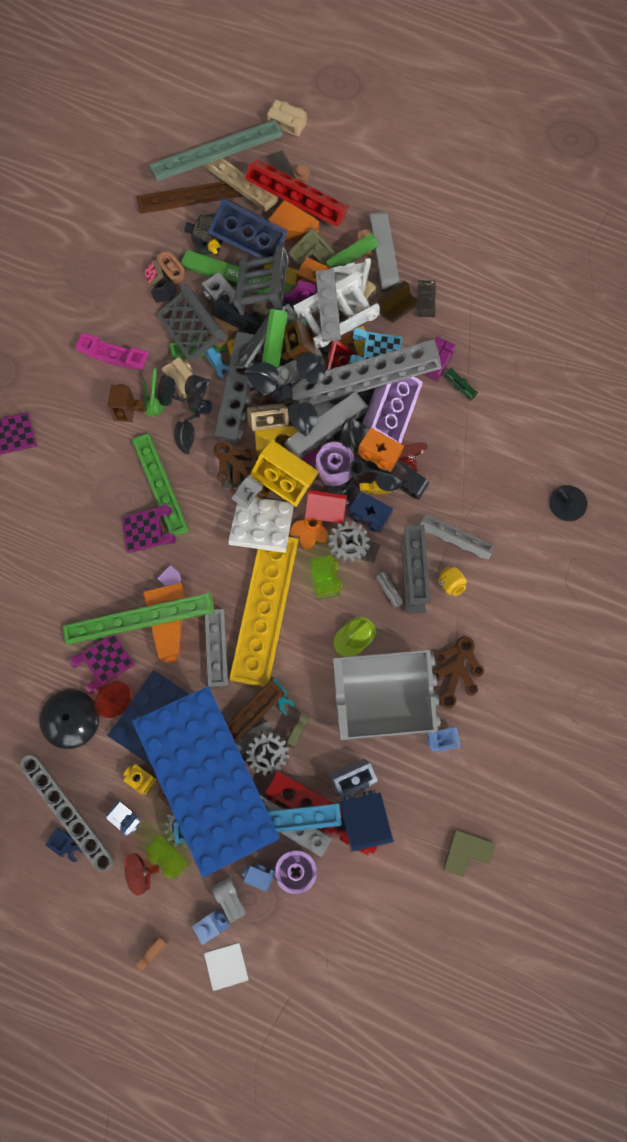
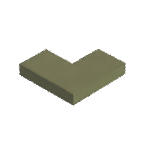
[288,227,337,266]
[443,830,495,877]

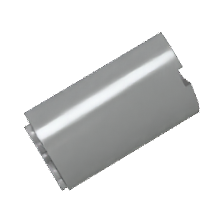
[333,650,440,740]

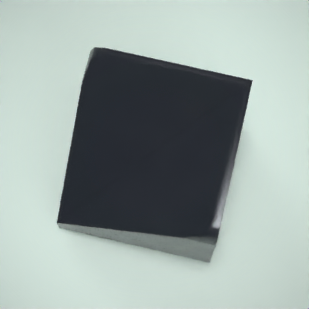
[151,279,177,303]

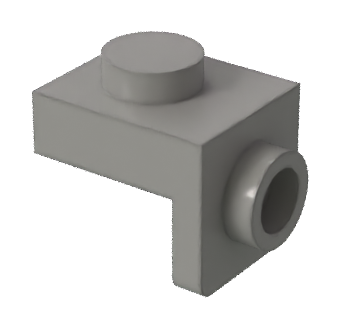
[231,475,263,510]

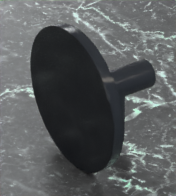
[550,485,588,522]

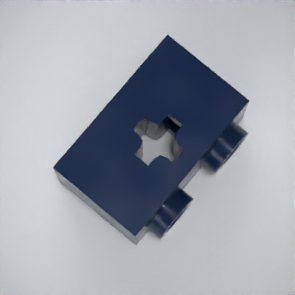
[348,491,393,533]

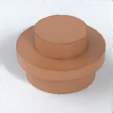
[293,165,310,182]

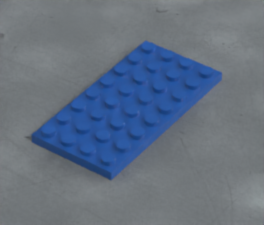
[132,686,280,878]

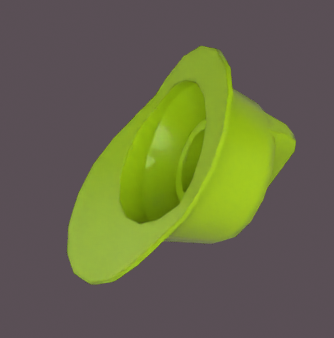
[333,617,376,657]

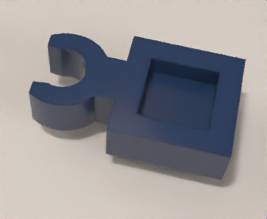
[45,828,83,862]

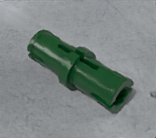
[444,368,478,401]

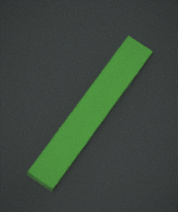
[132,433,189,537]

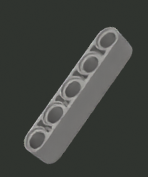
[369,211,399,290]
[284,393,369,459]

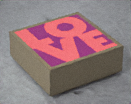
[143,260,163,286]

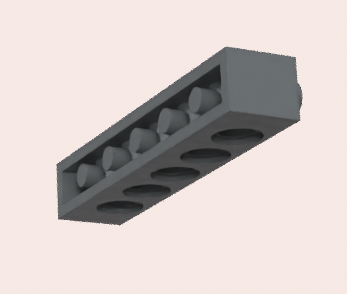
[214,332,262,445]

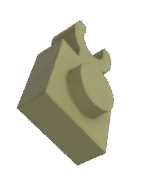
[285,713,310,749]

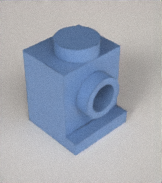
[242,864,275,892]

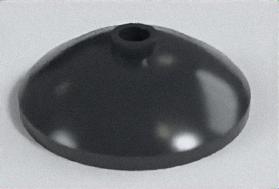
[39,690,100,749]

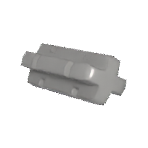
[376,572,403,608]

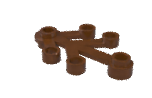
[213,441,271,498]
[432,636,484,709]

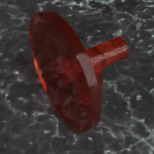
[399,442,428,472]
[94,681,131,718]
[124,853,159,896]

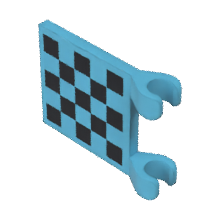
[349,328,402,369]

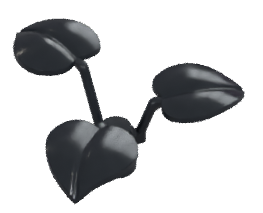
[244,353,326,436]
[157,375,212,455]
[327,418,409,505]

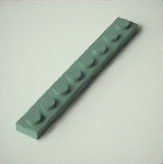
[149,120,282,181]

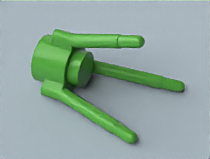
[142,368,164,416]

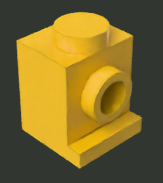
[123,764,157,796]

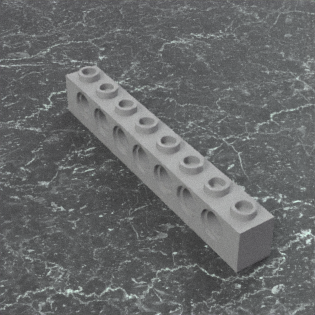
[291,340,442,405]

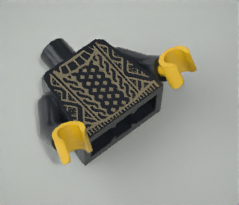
[184,213,224,256]

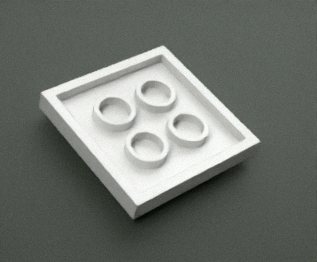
[229,498,294,553]

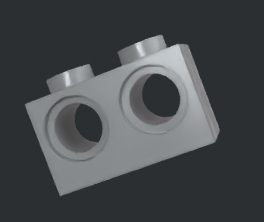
[202,272,236,307]

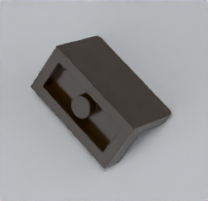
[377,280,419,323]

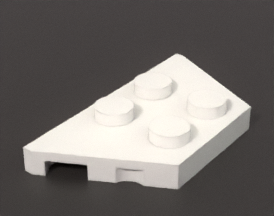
[332,259,371,319]

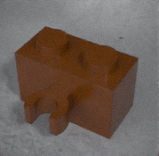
[281,319,316,361]
[107,384,145,423]

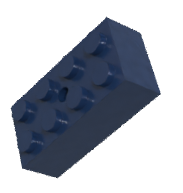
[208,197,288,265]

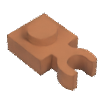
[136,936,168,972]

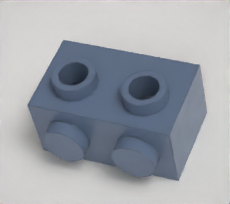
[328,758,378,798]

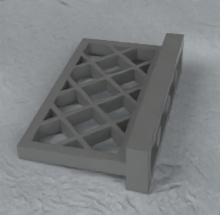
[157,283,228,363]

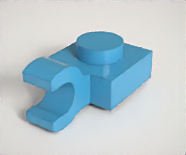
[204,347,229,379]

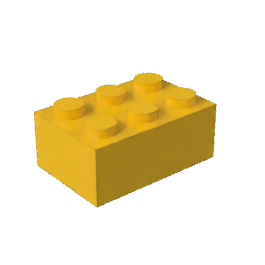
[250,440,319,507]

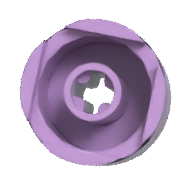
[315,442,354,486]
[275,851,317,894]

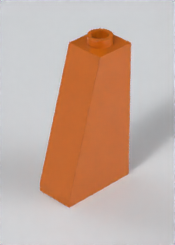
[144,583,184,664]

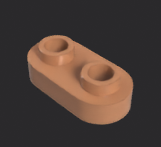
[157,251,185,283]

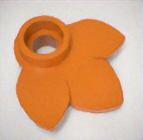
[290,518,328,550]

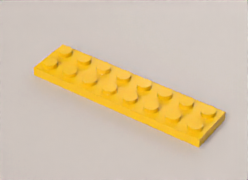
[229,537,299,687]

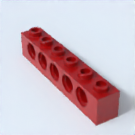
[245,159,349,227]
[265,771,378,856]

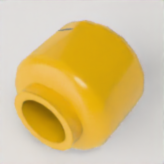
[438,567,467,596]

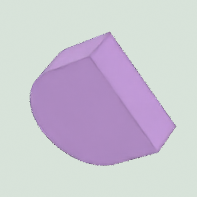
[157,565,181,586]

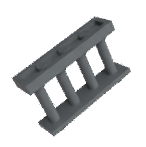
[233,245,289,315]
[234,308,294,394]
[401,525,430,613]

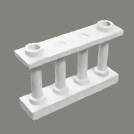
[293,271,379,349]

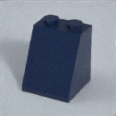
[339,790,394,852]

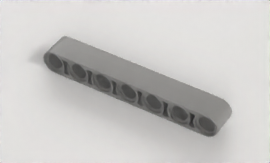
[20,755,115,871]

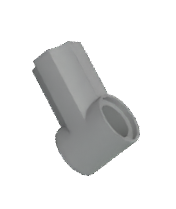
[211,877,246,923]

